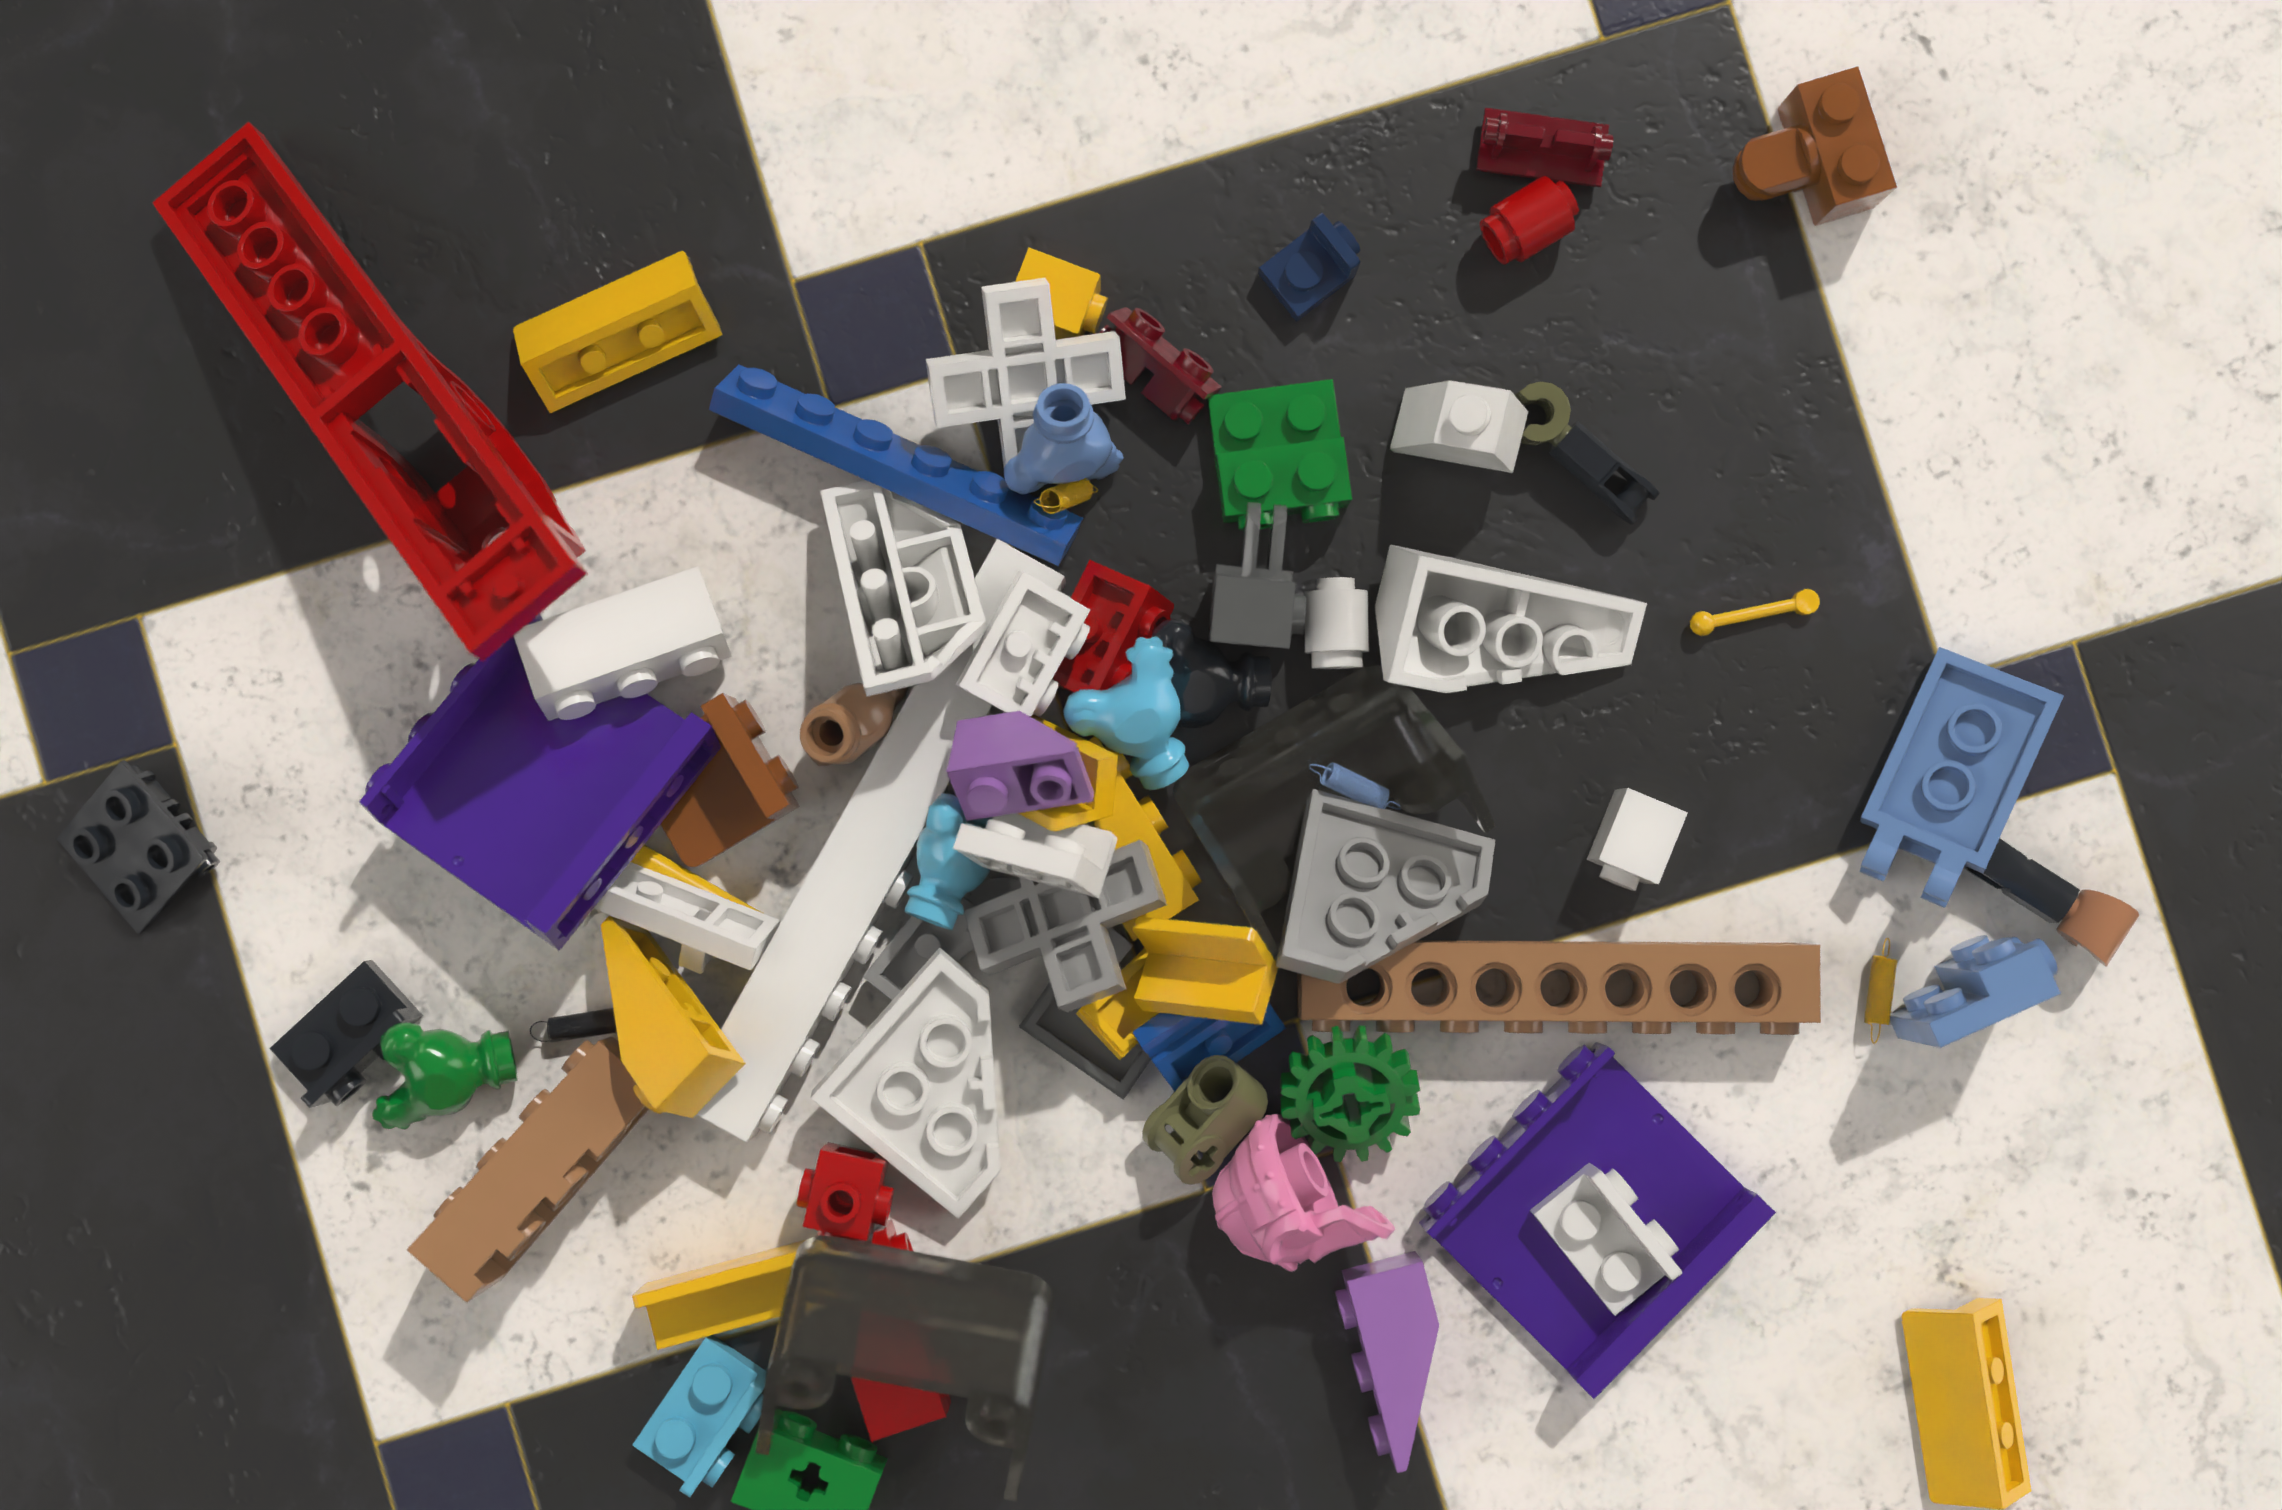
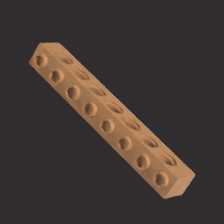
[1297,940,1821,1035]

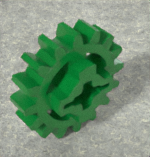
[1280,1025,1420,1162]

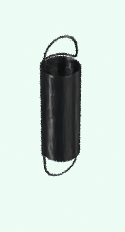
[530,1008,617,1043]

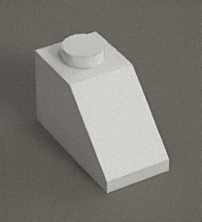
[1390,380,1528,473]

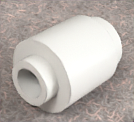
[1304,577,1369,669]

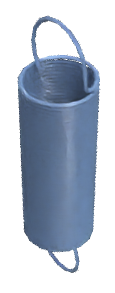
[1309,762,1402,809]

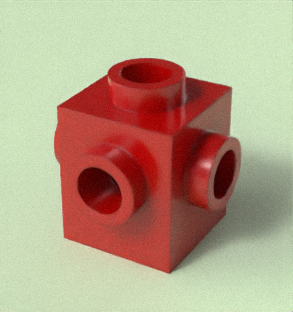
[796,1142,895,1247]

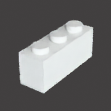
[514,566,732,721]

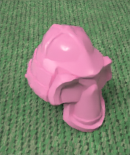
[1212,1114,1395,1272]

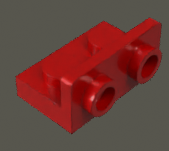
[1052,560,1174,693]

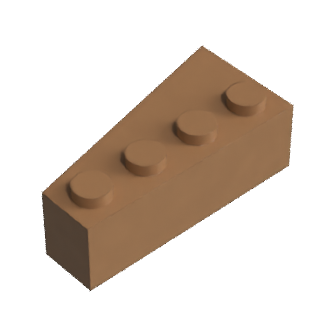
[407,1036,649,1303]

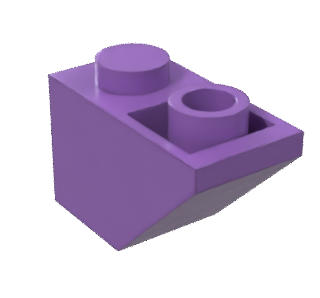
[947,711,1094,821]

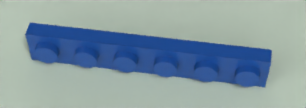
[709,364,1083,566]

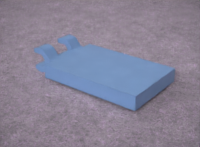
[1859,647,2064,908]

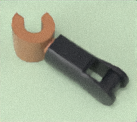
[1964,838,2139,967]

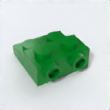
[1207,379,1352,531]

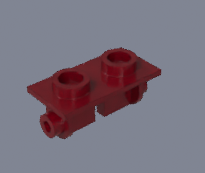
[1476,107,1613,188]
[1099,307,1222,425]

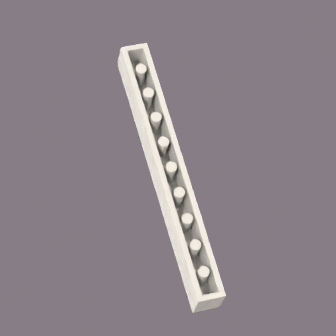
[696,539,1070,1143]

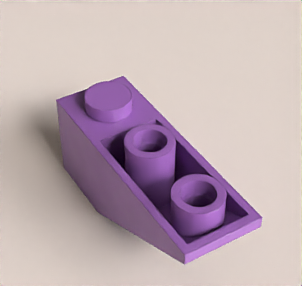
[1335,1251,1439,1473]

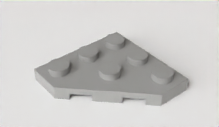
[1275,789,1495,984]

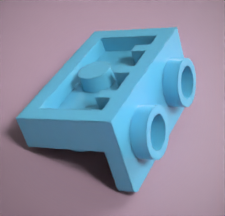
[632,1335,773,1498]

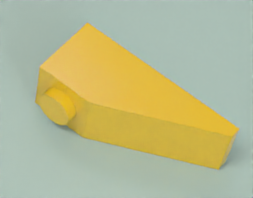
[601,916,746,1118]

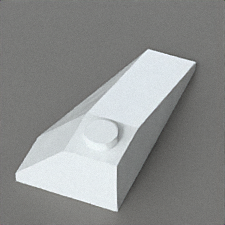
[1375,545,1647,693]

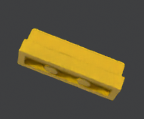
[513,251,722,413]
[632,1237,847,1350]
[1901,1298,2031,1510]

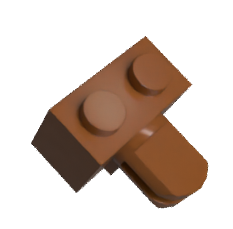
[1732,66,1897,226]

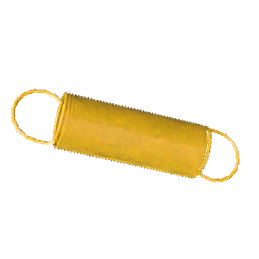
[1034,478,1098,514]
[1864,937,1898,1044]

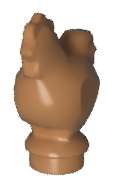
[800,683,910,766]

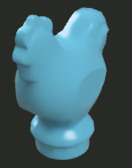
[1063,637,1189,790]
[904,793,993,930]

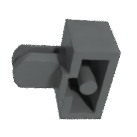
[1208,502,1306,649]

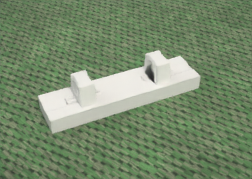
[580,862,780,974]

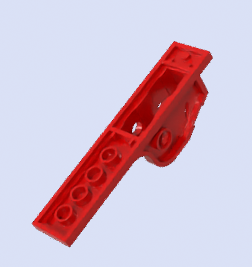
[152,122,588,661]

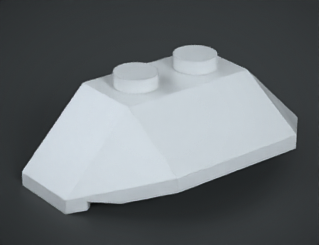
[820,480,988,696]

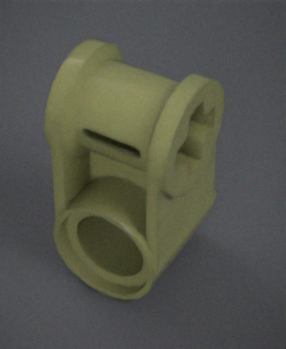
[1142,1055,1268,1185]

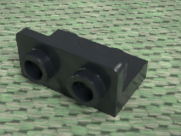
[269,960,423,1108]

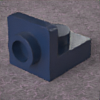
[1258,212,1361,322]

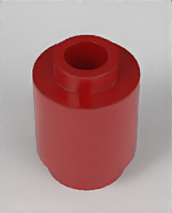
[1480,176,1579,265]

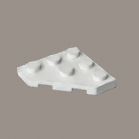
[811,948,1001,1219]

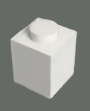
[1587,788,1687,891]

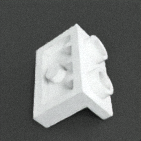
[956,571,1090,717]
[953,813,1117,898]
[1530,1163,1683,1316]

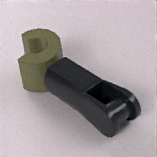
[1515,382,1660,525]

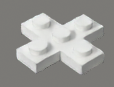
[925,278,1126,467]

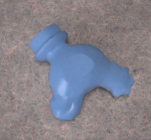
[1004,383,1124,495]

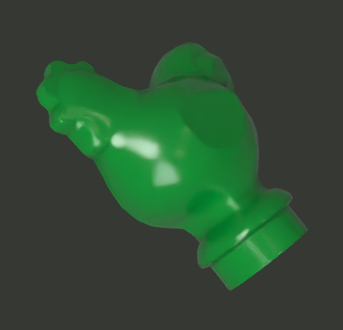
[372,1022,518,1130]

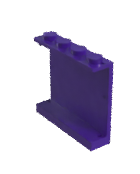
[359,614,721,951]
[1419,1042,1776,1399]

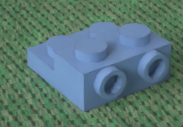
[1890,935,2061,1048]

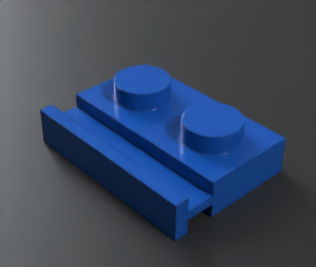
[1132,1001,1286,1092]

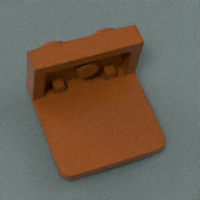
[660,693,800,867]

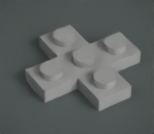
[964,840,1167,1012]

